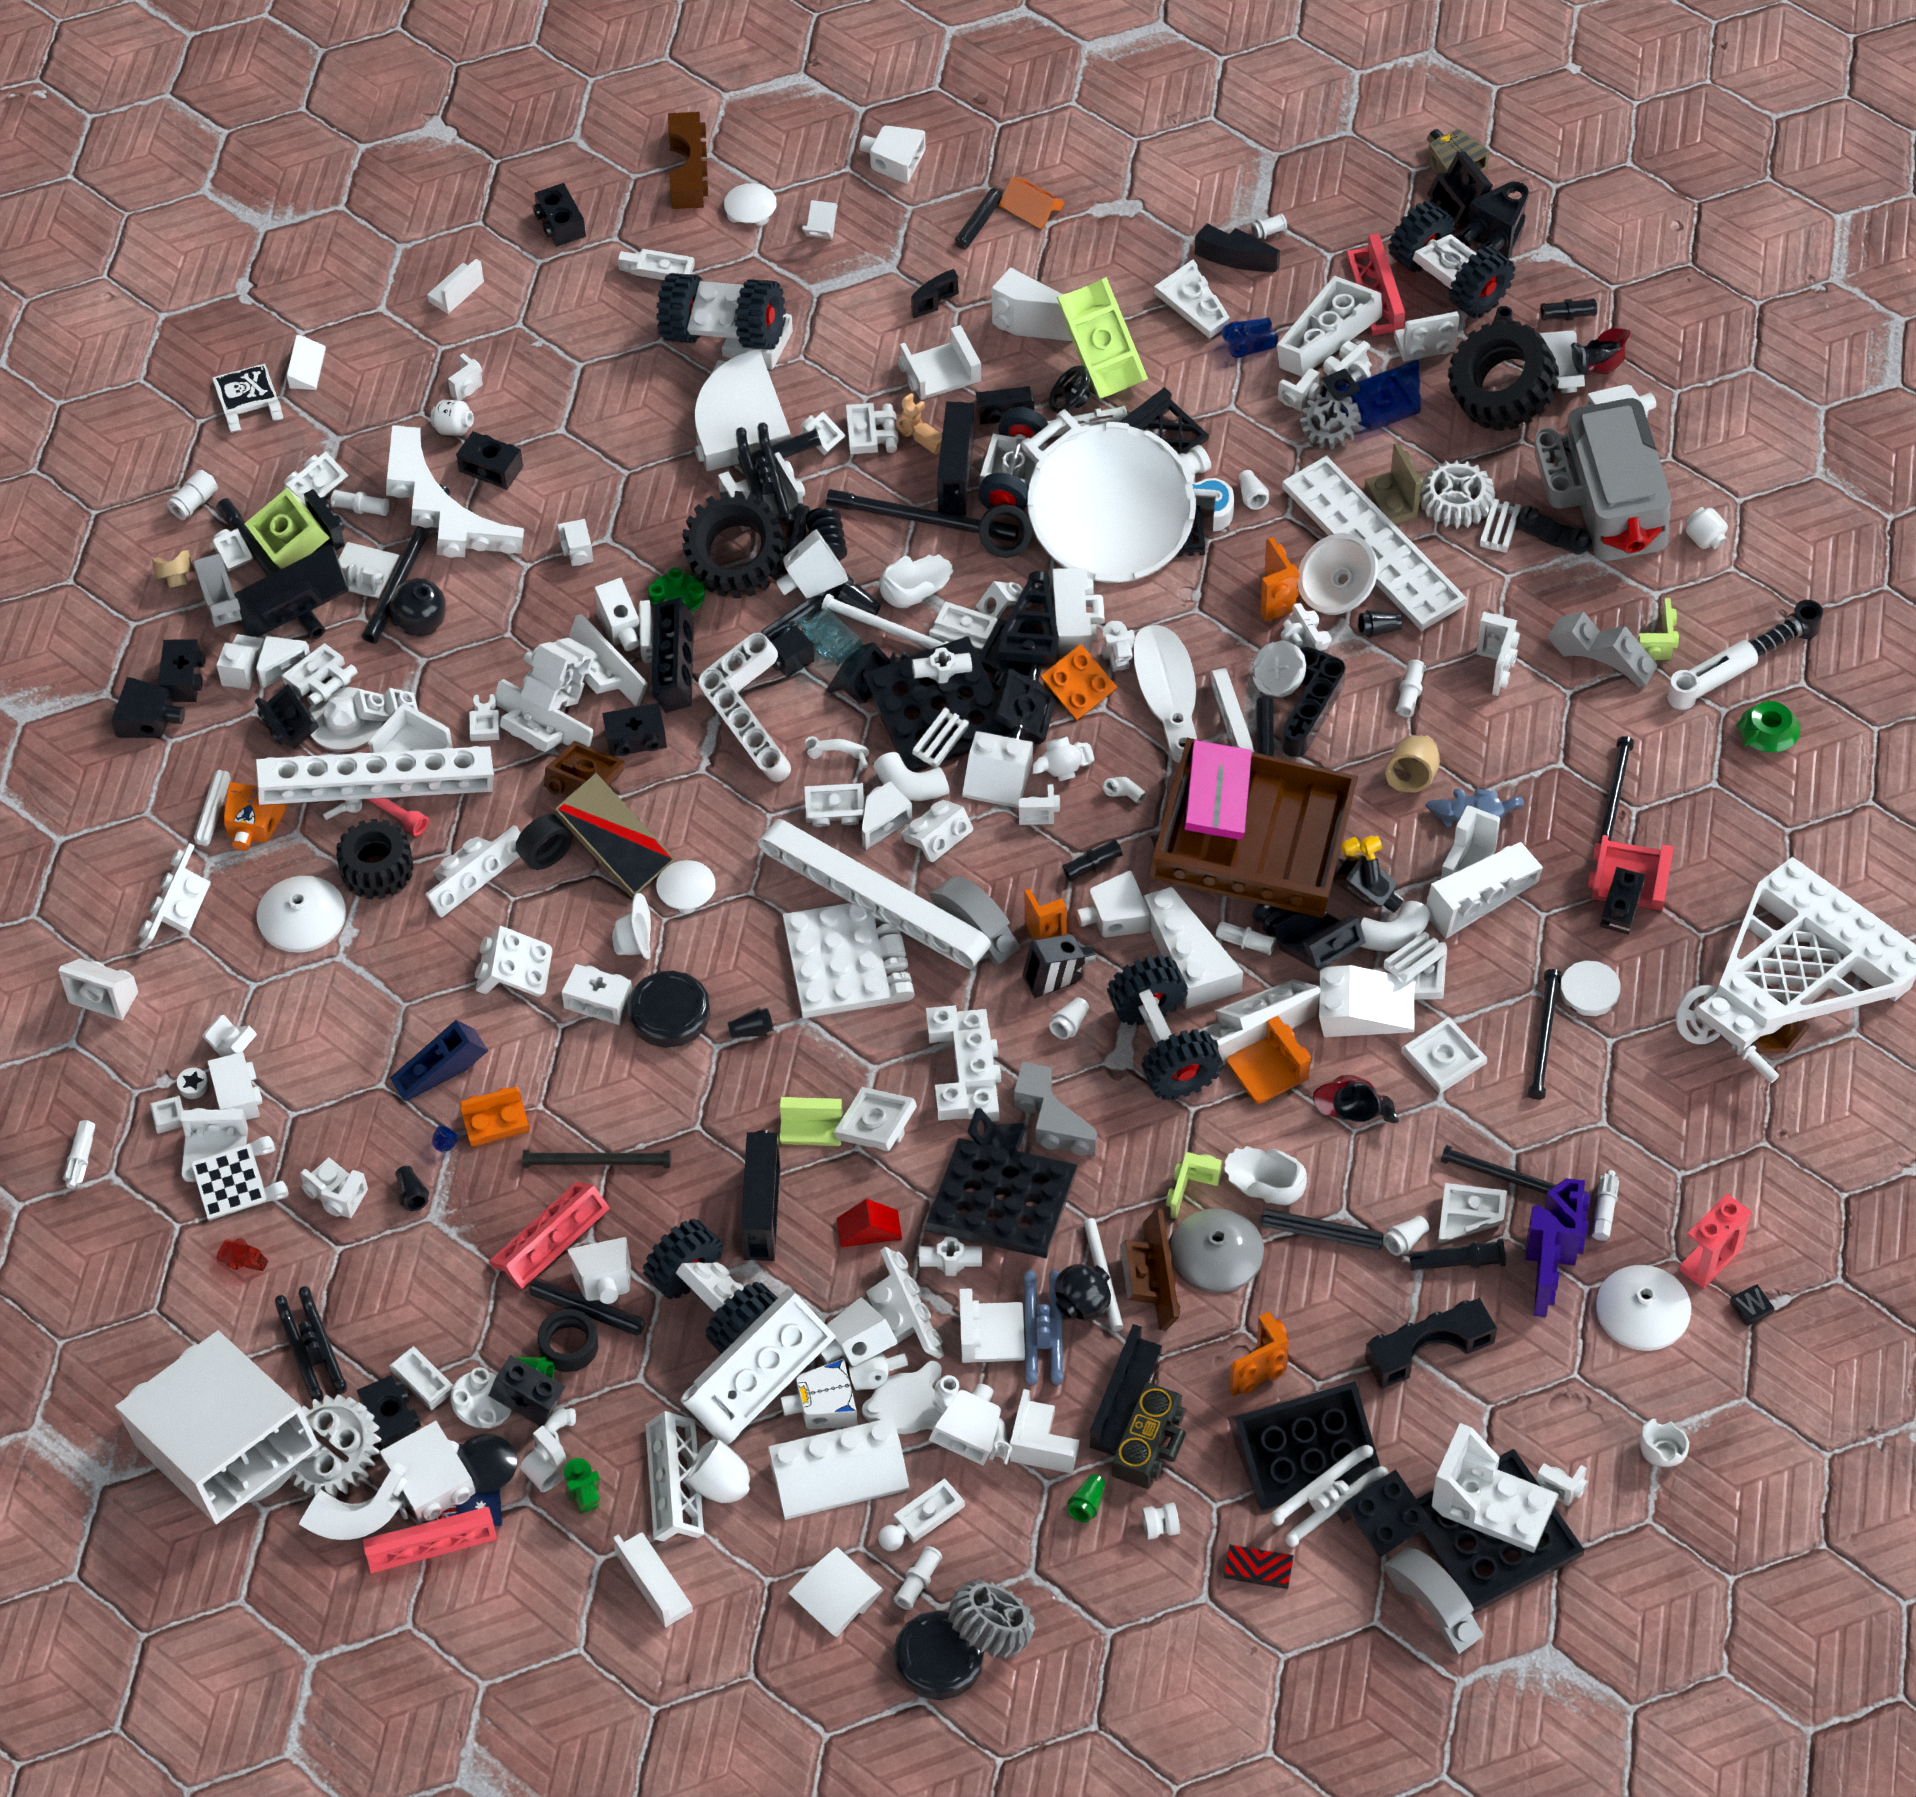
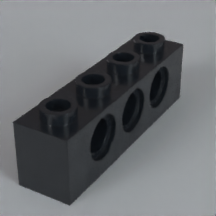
[651,597,694,713]

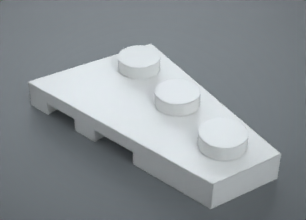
[1154,259,1230,339]

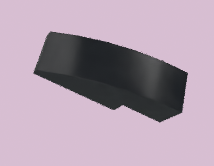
[1194,223,1280,272]

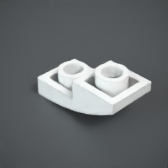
[354,688,418,721]

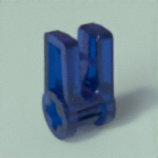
[1221,318,1278,358]

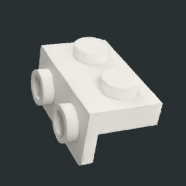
[805,783,864,827]
[901,800,973,862]

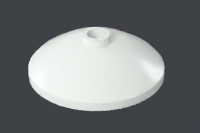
[1297,533,1378,615]
[257,876,346,952]
[1596,1265,1691,1351]

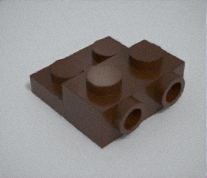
[543,741,625,797]

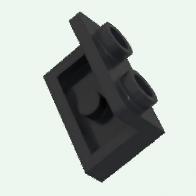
[304,489,345,552]
[255,683,319,749]

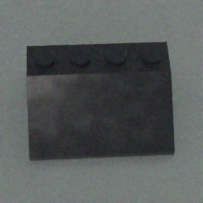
[1227,1381,1380,1510]

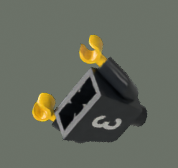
[1333,835,1404,913]

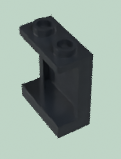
[1272,909,1366,971]

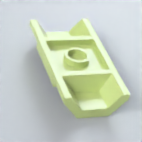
[1056,277,1148,400]

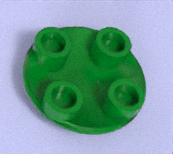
[648,568,705,612]

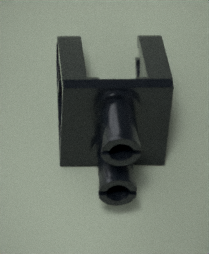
[1456,181,1529,259]

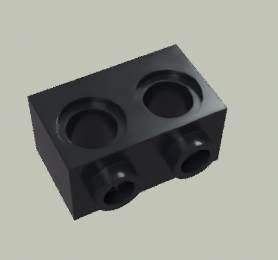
[532,183,586,247]

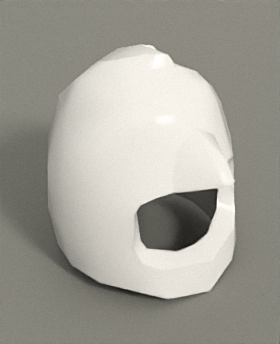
[686,1440,750,1503]

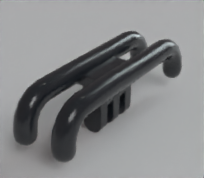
[736,422,794,526]
[275,1286,347,1402]

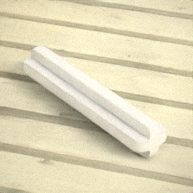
[194,770,231,846]

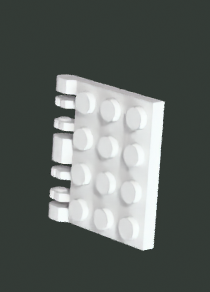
[783,903,915,1018]

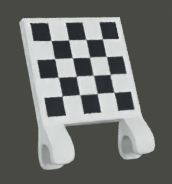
[191,1136,289,1221]

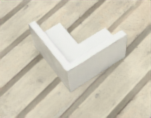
[368,703,453,753]
[1441,805,1500,879]
[1010,1389,1079,1474]

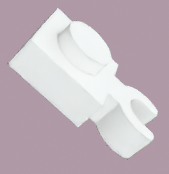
[470,694,500,741]

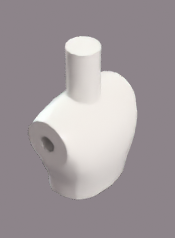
[849,1352,908,1391]

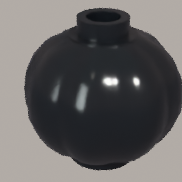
[1055,1264,1111,1321]

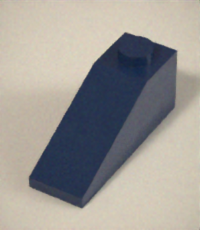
[390,1020,488,1101]

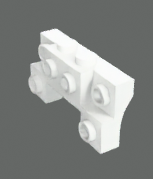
[926,1005,1001,1122]

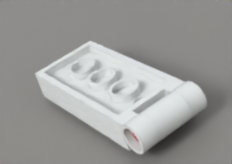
[681,1288,836,1445]

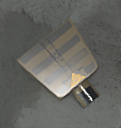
[1427,129,1490,176]

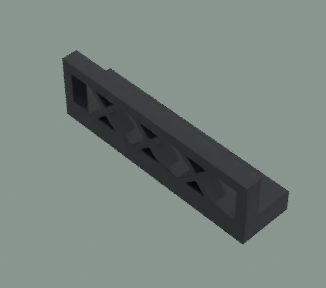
[1090,1324,1162,1456]

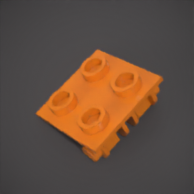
[1040,644,1117,721]

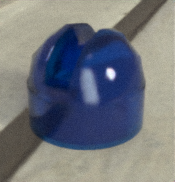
[432,1125,459,1152]

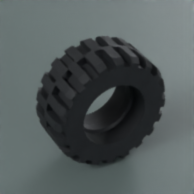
[1448,320,1559,431]

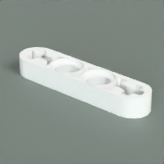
[1210,668,1254,752]

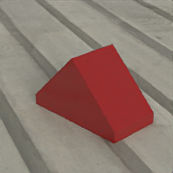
[837,1199,902,1248]

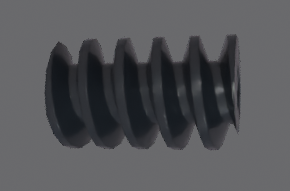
[806,508,847,562]

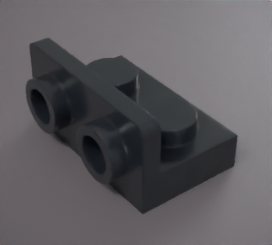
[976,386,1035,425]

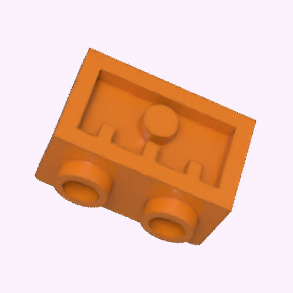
[459,1086,530,1147]

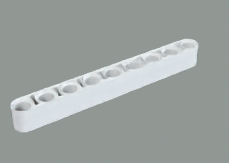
[758,819,991,969]

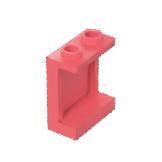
[1587,835,1674,911]

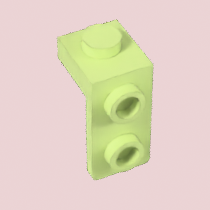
[1638,598,1679,661]
[1166,1152,1222,1219]

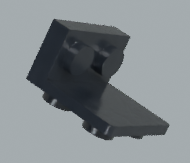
[1336,1469,1432,1557]

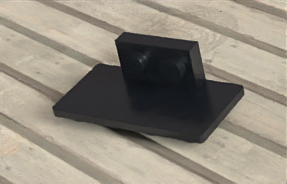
[234,545,349,638]

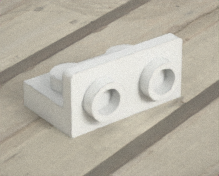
[283,451,349,505]

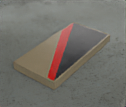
[552,773,676,898]

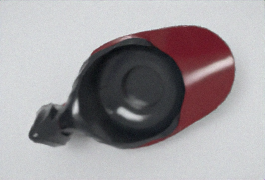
[1571,328,1631,375]
[1313,1075,1399,1123]

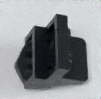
[1427,152,1493,228]

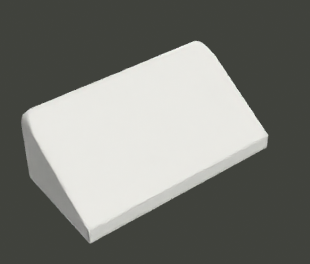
[287,335,326,390]

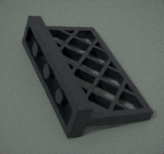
[1119,387,1209,455]

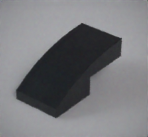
[911,269,959,318]

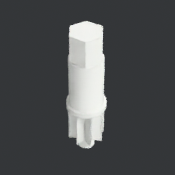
[62,1120,95,1189]
[1591,1170,1619,1241]

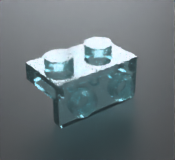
[797,608,864,666]

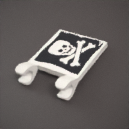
[212,364,284,433]

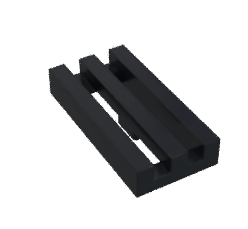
[1177,505,1205,557]

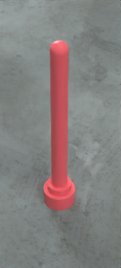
[367,798,429,837]

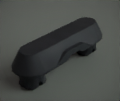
[1516,506,1592,555]

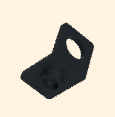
[1320,369,1360,401]
[967,1108,1026,1151]

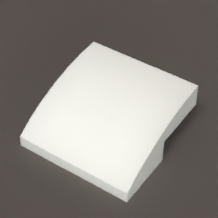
[788,1547,884,1638]

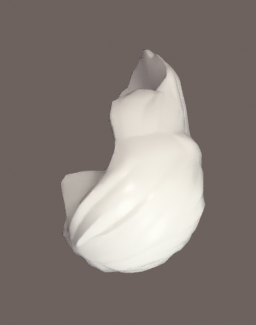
[879,554,953,608]
[1225,1146,1307,1206]

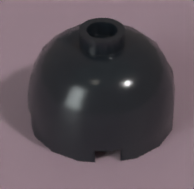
[389,578,446,636]

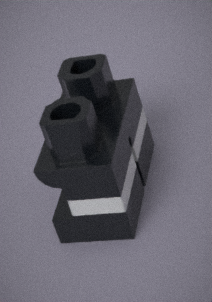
[1600,867,1646,935]

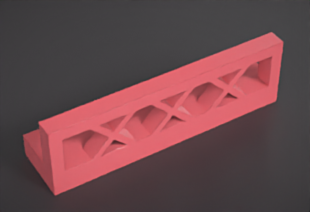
[1346,233,1405,336]
[488,1181,610,1289]
[363,1506,497,1573]

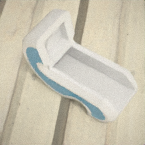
[1190,474,1234,532]

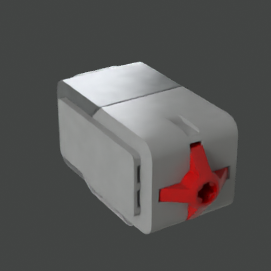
[1535,398,1671,561]

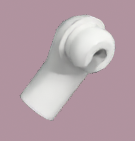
[1102,777,1147,804]

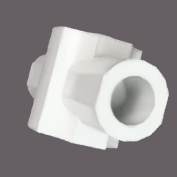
[912,648,972,683]
[919,1237,982,1276]

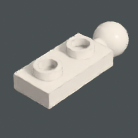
[878,1478,965,1551]

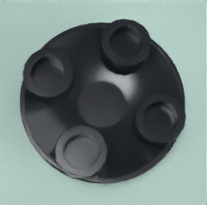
[457,1434,518,1494]

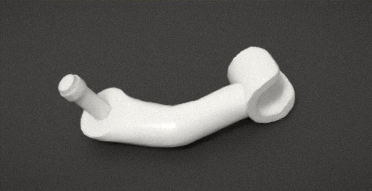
[805,736,869,769]

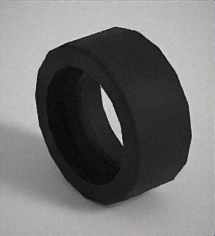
[978,504,1032,558]
[515,814,573,870]
[538,1309,599,1372]

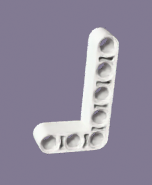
[698,633,791,782]

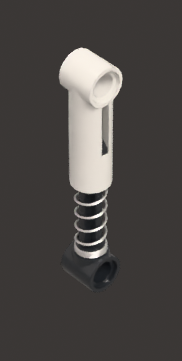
[1667,600,1823,710]

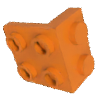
[1260,537,1300,622]
[1227,1016,1312,1104]
[1229,1311,1289,1396]

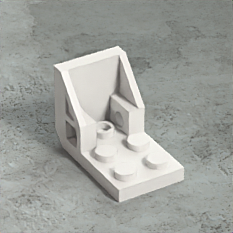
[1432,1423,1558,1553]

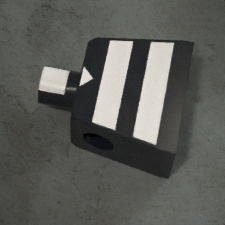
[1022,934,1096,998]

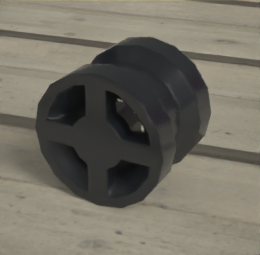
[1252,904,1290,935]

